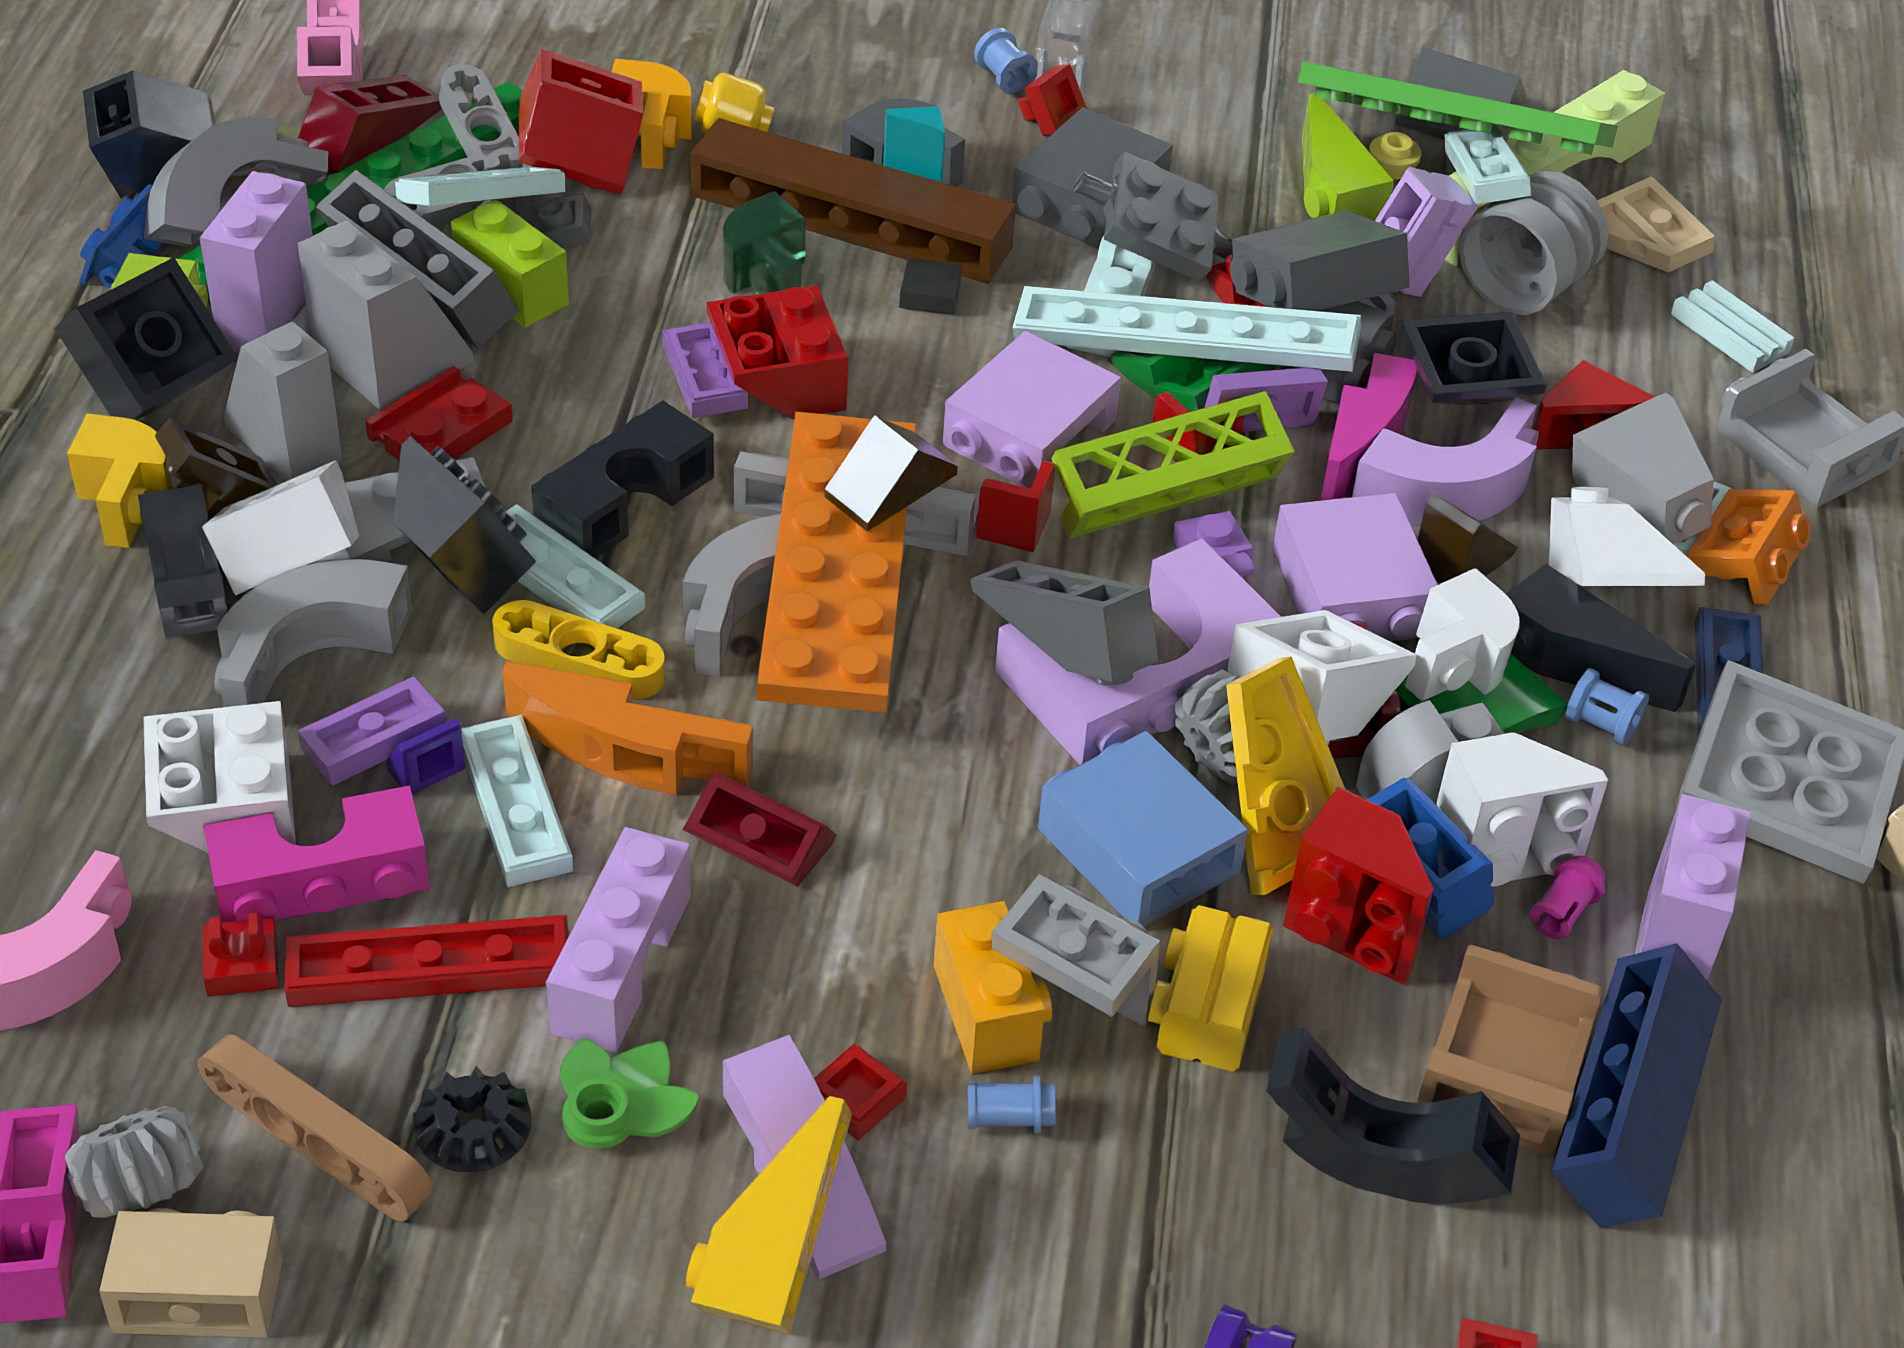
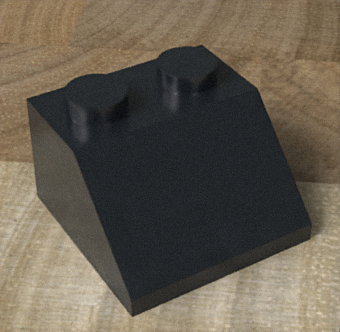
[54,257,238,421]

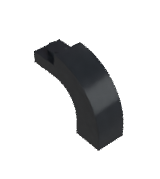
[138,484,228,639]
[1266,1027,1520,1204]

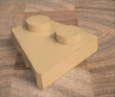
[1597,176,1715,273]

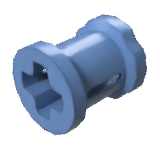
[974,28,1038,95]
[1565,668,1649,746]

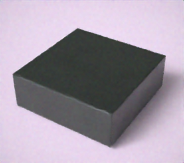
[899,258,962,314]

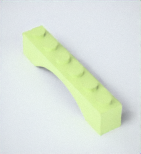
[1445,70,1665,267]

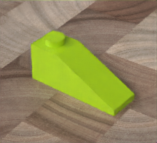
[1302,93,1394,221]

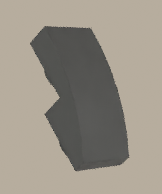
[473,193,591,248]

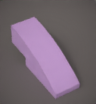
[723,1035,886,1280]

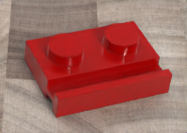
[365,366,513,460]

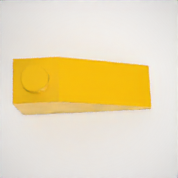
[686,1096,852,1335]

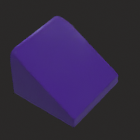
[386,718,465,794]

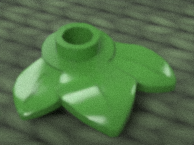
[559,1038,699,1149]

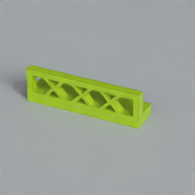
[1051,391,1295,539]

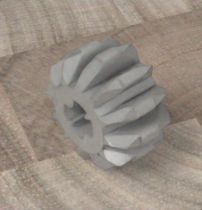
[1174,669,1241,785]
[65,1106,204,1218]

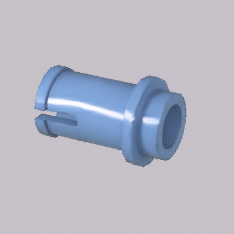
[968,1075,1056,1134]

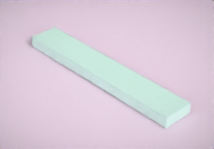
[1013,286,1361,372]

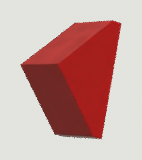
[1534,360,1654,450]

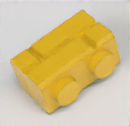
[1148,905,1274,1072]

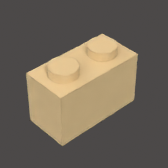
[99,1208,283,1338]

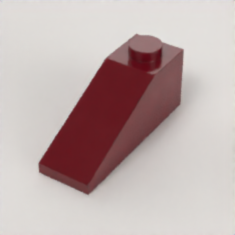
[298,74,442,173]

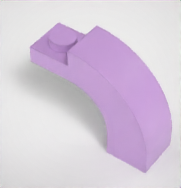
[1352,397,1539,526]

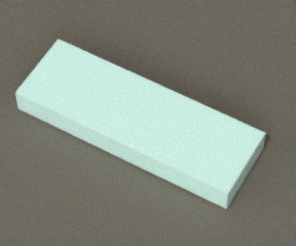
[1444,125,1531,204]
[395,167,565,206]
[506,504,645,628]
[461,715,573,887]

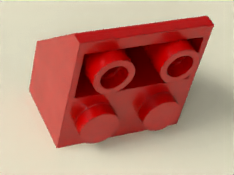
[519,48,643,195]
[706,285,848,419]
[1283,787,1433,985]

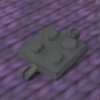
[1073,151,1233,283]

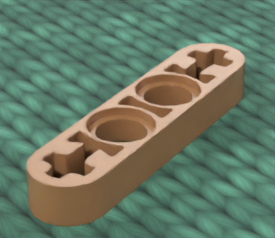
[197,1034,434,1222]

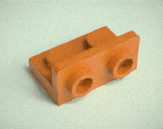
[1686,489,1811,606]

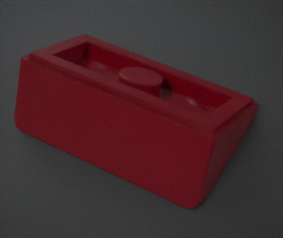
[682,771,837,887]

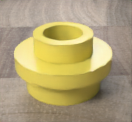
[1369,132,1422,179]

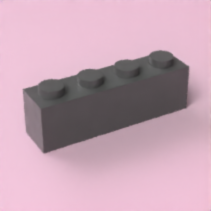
[316,170,519,350]

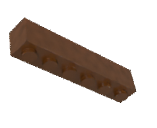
[691,118,1016,284]

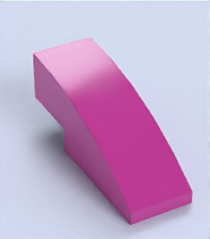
[1321,353,1418,501]
[0,1104,79,1324]

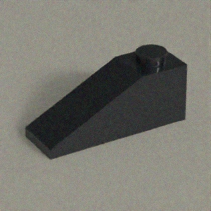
[1505,564,1696,712]

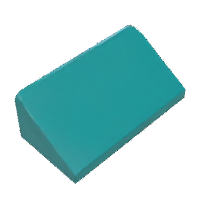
[883,106,945,183]

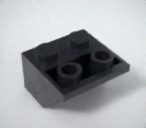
[83,70,216,198]
[393,436,536,614]

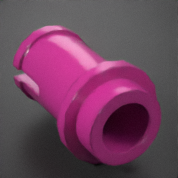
[1530,856,1606,939]

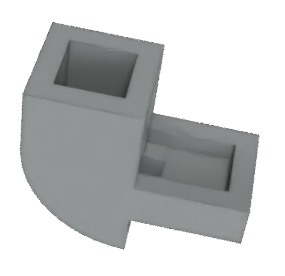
[1356,700,1505,804]

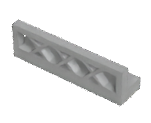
[734,451,979,556]

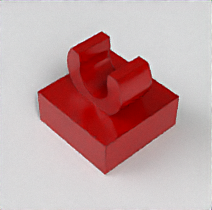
[1017,64,1087,135]
[203,912,279,997]

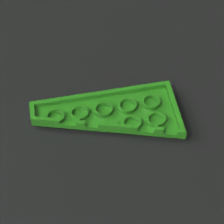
[1298,61,1618,155]

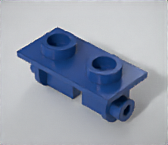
[79,184,165,288]

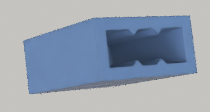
[1038,731,1248,927]

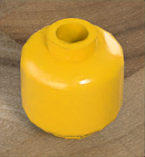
[693,73,774,136]

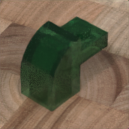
[723,191,806,294]

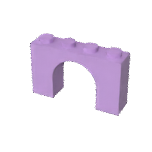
[995,538,1281,765]

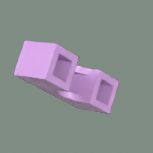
[546,827,691,1053]

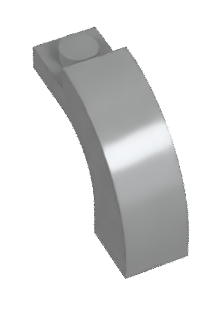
[144,117,328,249]
[682,514,781,677]
[214,559,413,707]

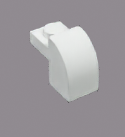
[1405,568,1519,701]

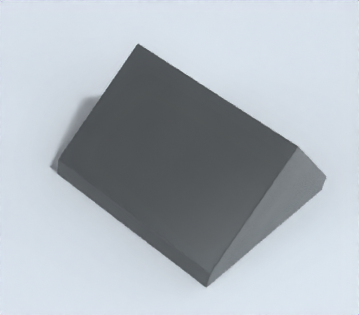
[1396,47,1526,139]

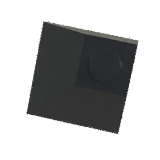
[1401,311,1547,405]

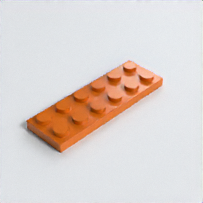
[756,412,916,713]

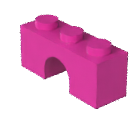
[203,785,430,922]

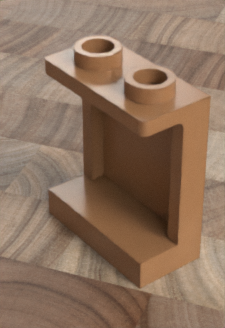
[1417,945,1604,1157]

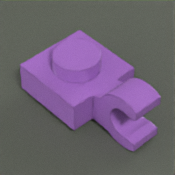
[1173,511,1254,579]

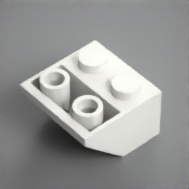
[143,701,296,853]
[1436,732,1608,887]

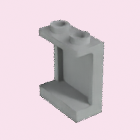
[1716,349,1904,508]

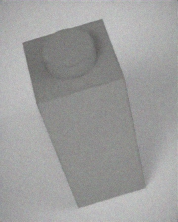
[223,321,343,481]
[1572,392,1714,545]

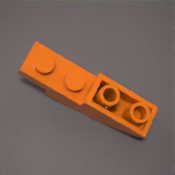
[502,661,753,796]

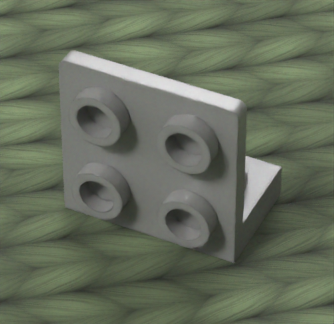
[992,874,1160,1026]

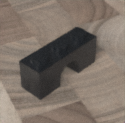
[531,400,714,559]

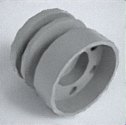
[1459,170,1609,315]

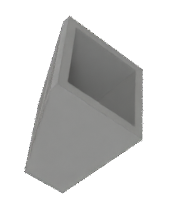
[298,220,474,410]

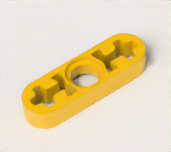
[492,600,665,700]

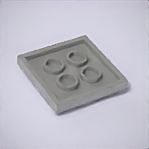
[1675,660,1904,884]

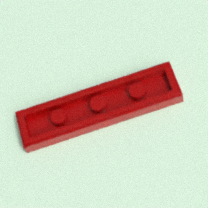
[285,915,569,1007]

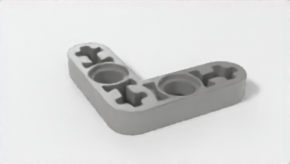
[385,64,532,227]

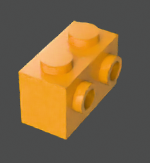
[933,901,1052,1075]

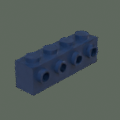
[1552,944,1722,1228]

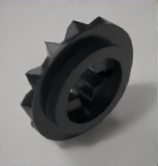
[413,1066,532,1172]

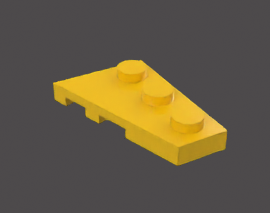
[1226,656,1346,895]

